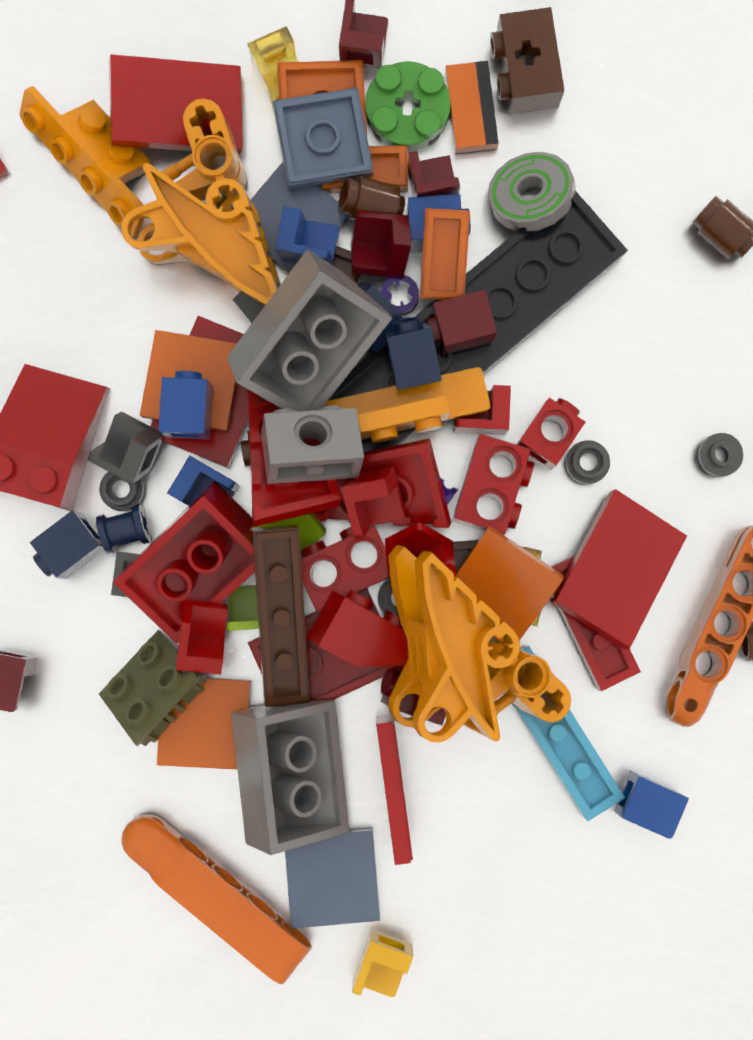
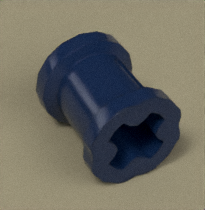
[96,505,151,554]

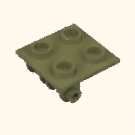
[99,630,207,746]

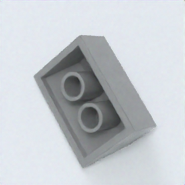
[227,249,392,411]
[231,700,349,855]

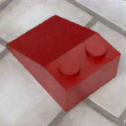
[0,364,109,511]
[112,481,255,644]

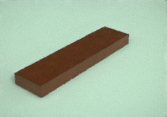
[252,524,310,707]

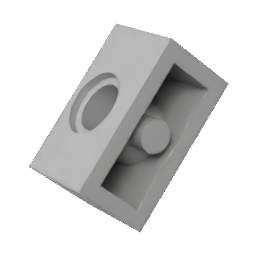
[261,405,364,484]

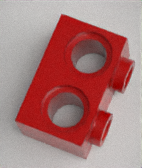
[452,434,535,535]
[300,525,389,611]

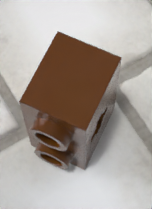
[490,7,565,115]

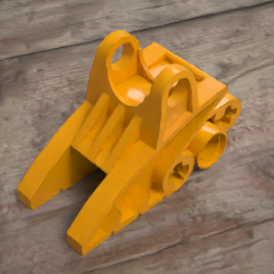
[121,98,281,305]
[388,545,571,743]

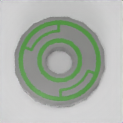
[488,152,576,231]

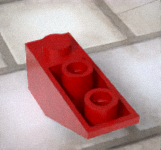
[306,590,409,667]

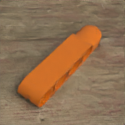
[666,525,753,727]
[121,814,313,985]

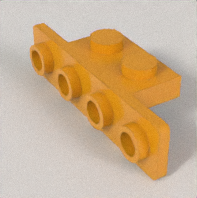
[19,86,150,237]
[323,367,490,443]

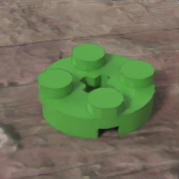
[365,61,451,151]

